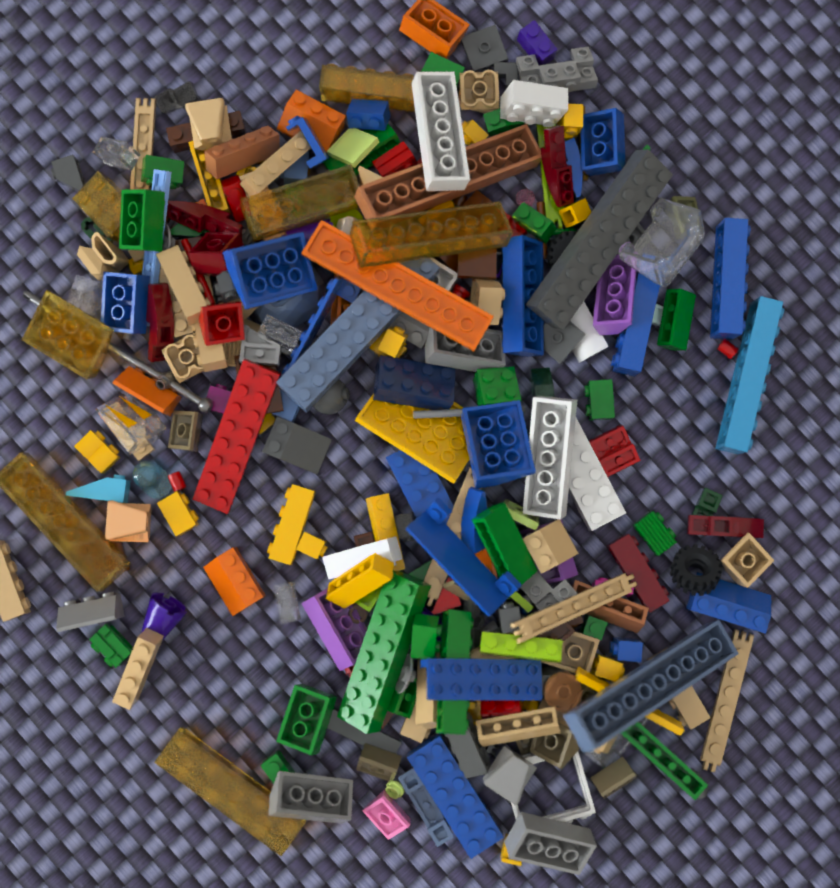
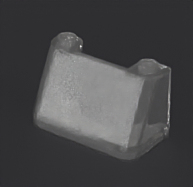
[618,198,705,287]

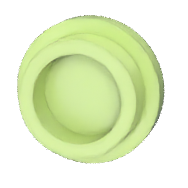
[385,780,404,799]

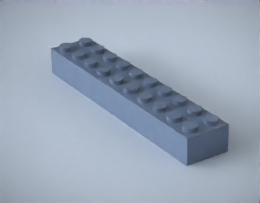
[276,242,440,413]
[563,619,739,753]

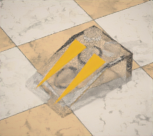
[95,392,167,455]

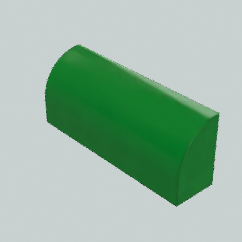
[323,124,400,186]
[472,502,538,585]

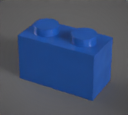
[346,99,391,131]
[609,637,643,662]

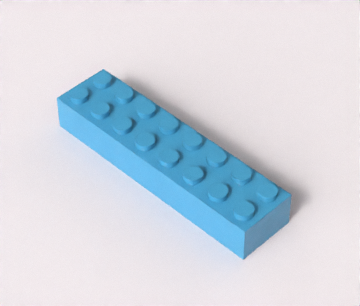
[715,296,784,455]

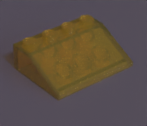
[22,290,114,380]

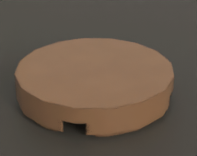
[543,671,582,712]

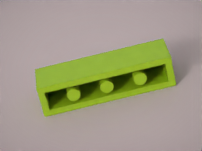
[480,632,563,663]

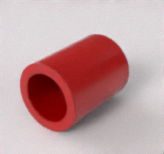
[717,339,739,359]
[167,471,187,492]

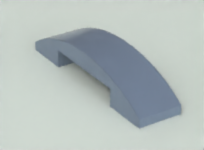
[397,768,454,847]

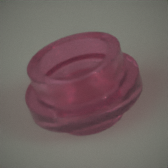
[516,189,535,207]

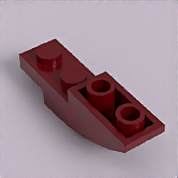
[540,125,574,207]
[167,201,243,238]
[146,283,174,362]
[687,515,764,538]

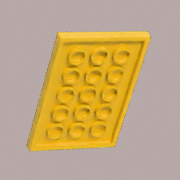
[355,395,469,484]

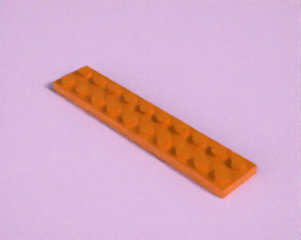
[301,220,494,352]

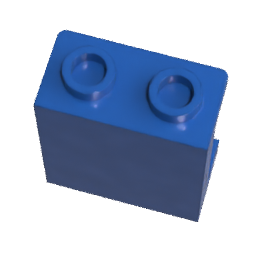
[286,116,330,169]

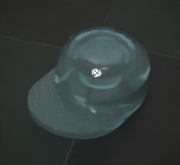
[132,461,172,499]

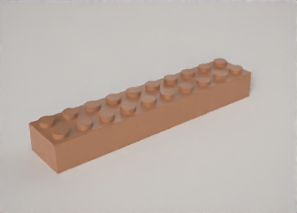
[354,124,542,231]

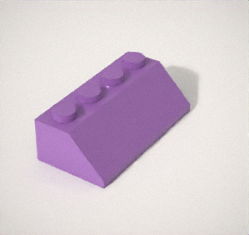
[593,253,638,335]
[301,588,367,671]

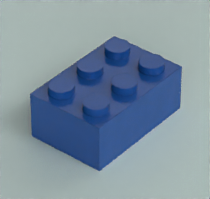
[580,108,626,176]
[100,272,150,334]

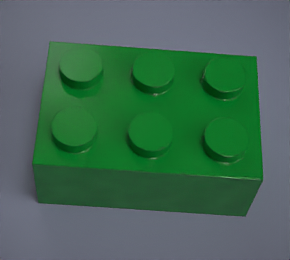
[119,189,165,252]
[276,684,337,755]

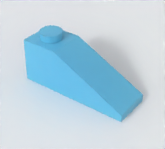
[66,474,131,503]

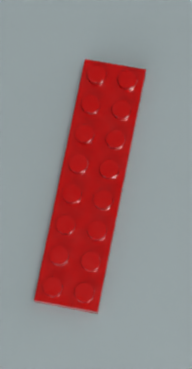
[192,359,281,514]

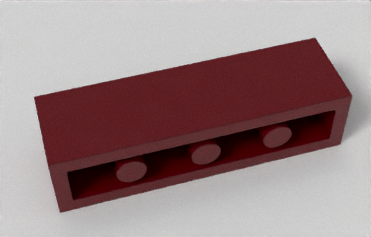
[606,534,670,613]

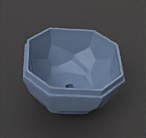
[253,263,326,332]

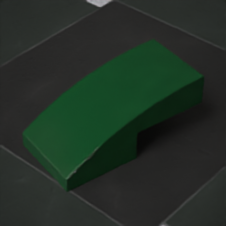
[687,487,723,524]

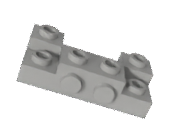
[516,46,598,92]
[516,552,578,611]

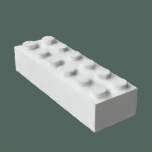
[412,72,470,191]
[523,396,577,519]
[569,418,626,531]

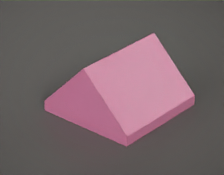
[362,789,411,840]

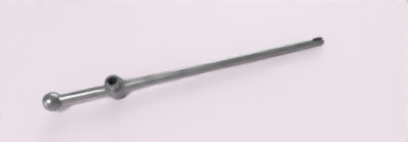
[23,291,213,413]

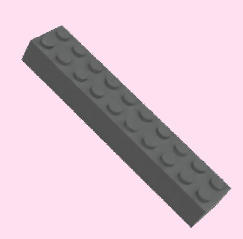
[526,149,673,330]

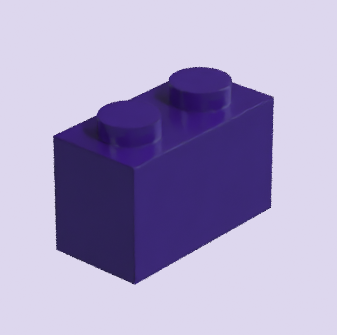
[517,20,557,65]

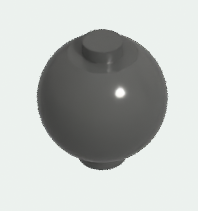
[313,380,350,415]

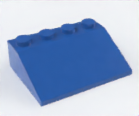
[223,232,318,309]
[461,400,536,489]

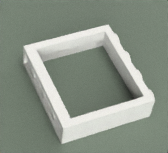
[511,751,596,824]

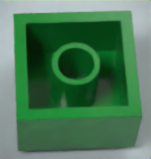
[473,366,522,406]

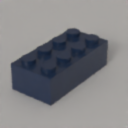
[373,355,455,410]

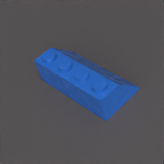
[686,572,771,634]

